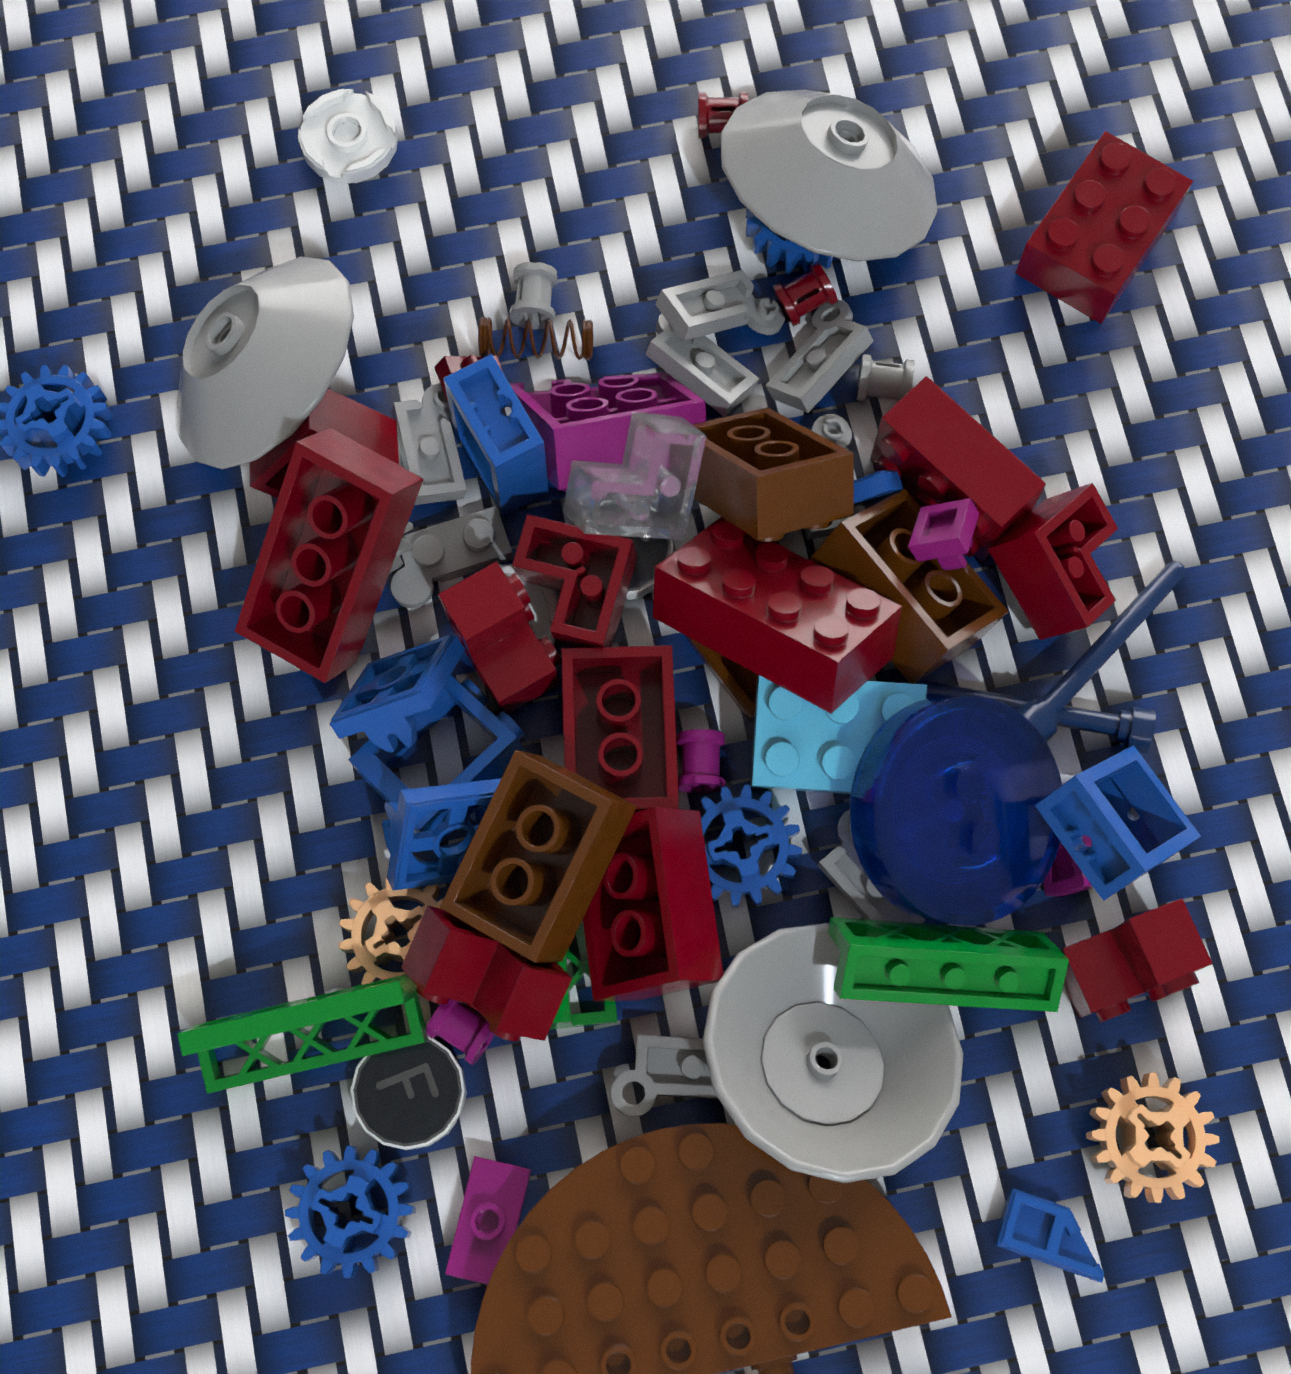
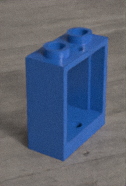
[443,354,549,517]
[348,675,526,844]
[1035,745,1201,901]

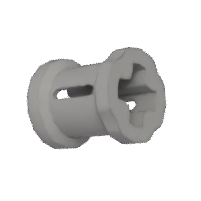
[509,262,558,330]
[856,354,915,401]

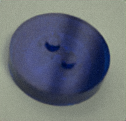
[850,696,1062,926]

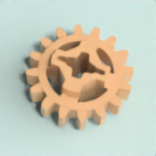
[339,876,443,988]
[1086,1072,1219,1203]

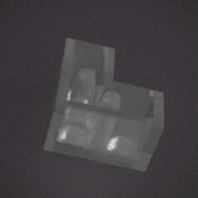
[563,412,706,540]

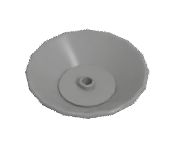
[720,90,938,262]
[177,257,354,469]
[703,923,964,1183]

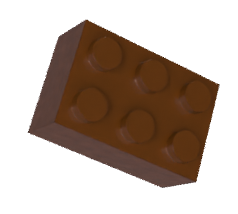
[675,408,854,542]
[808,489,1009,684]
[440,750,637,963]

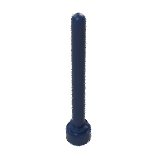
[1008,561,1186,749]
[892,676,1156,753]

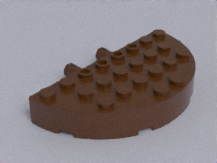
[471,1123,952,1374]

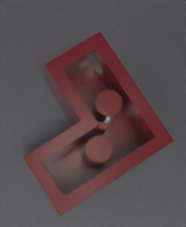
[249,389,399,498]
[988,483,1118,640]
[512,514,638,648]
[438,561,562,714]
[1061,898,1213,1023]
[401,905,572,1041]

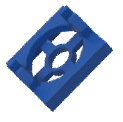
[329,634,465,753]
[382,778,501,891]

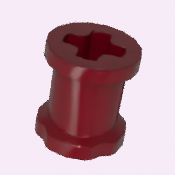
[698,92,748,139]
[772,261,839,327]

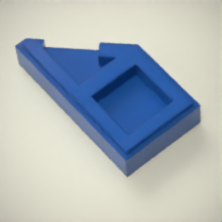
[854,470,903,507]

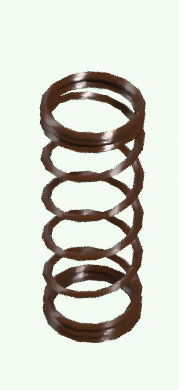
[478,317,593,361]

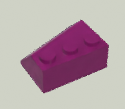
[509,372,706,493]

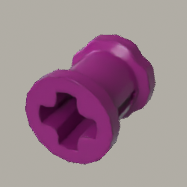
[676,729,725,794]
[426,999,495,1065]

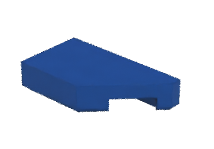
[994,1188,1105,1283]

